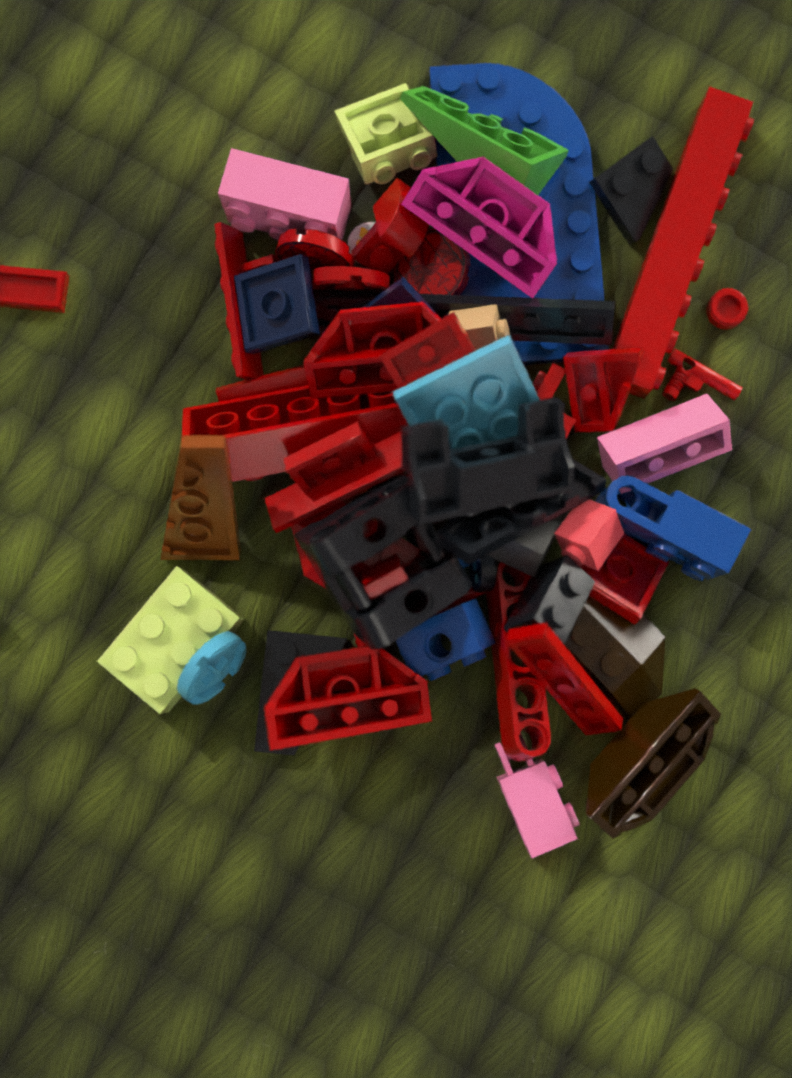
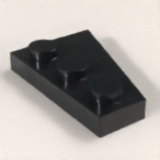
[254,630,348,755]

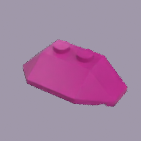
[401,157,557,299]

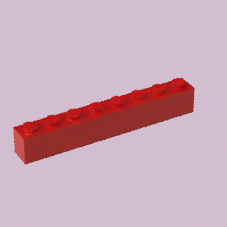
[612,86,754,399]

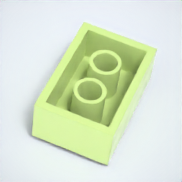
[97,566,245,714]

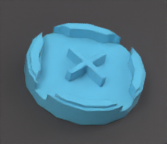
[177,631,247,705]

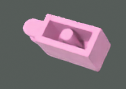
[494,733,579,858]

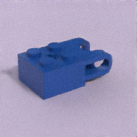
[595,475,751,581]

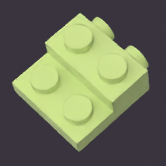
[335,83,437,185]

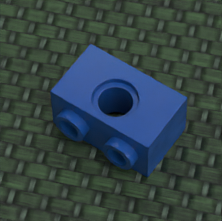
[395,599,496,681]

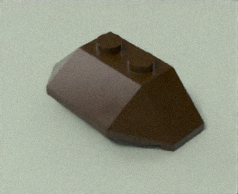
[564,596,665,719]
[586,688,721,839]

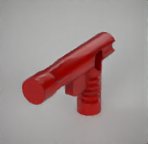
[662,348,743,401]

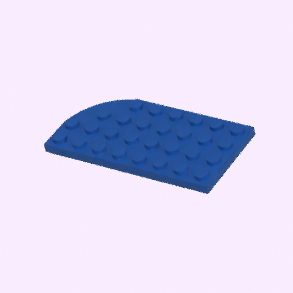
[429,63,609,365]

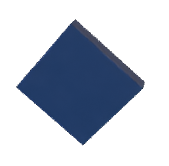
[234,254,320,354]

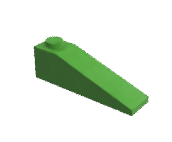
[400,86,569,195]

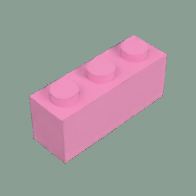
[597,394,732,494]

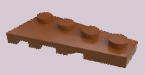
[160,435,241,560]

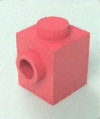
[554,499,624,571]

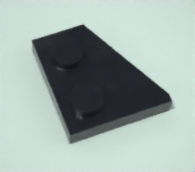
[589,136,673,245]

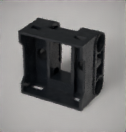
[294,474,472,650]

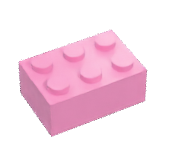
[218,148,351,240]

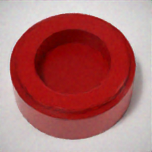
[706,288,748,330]

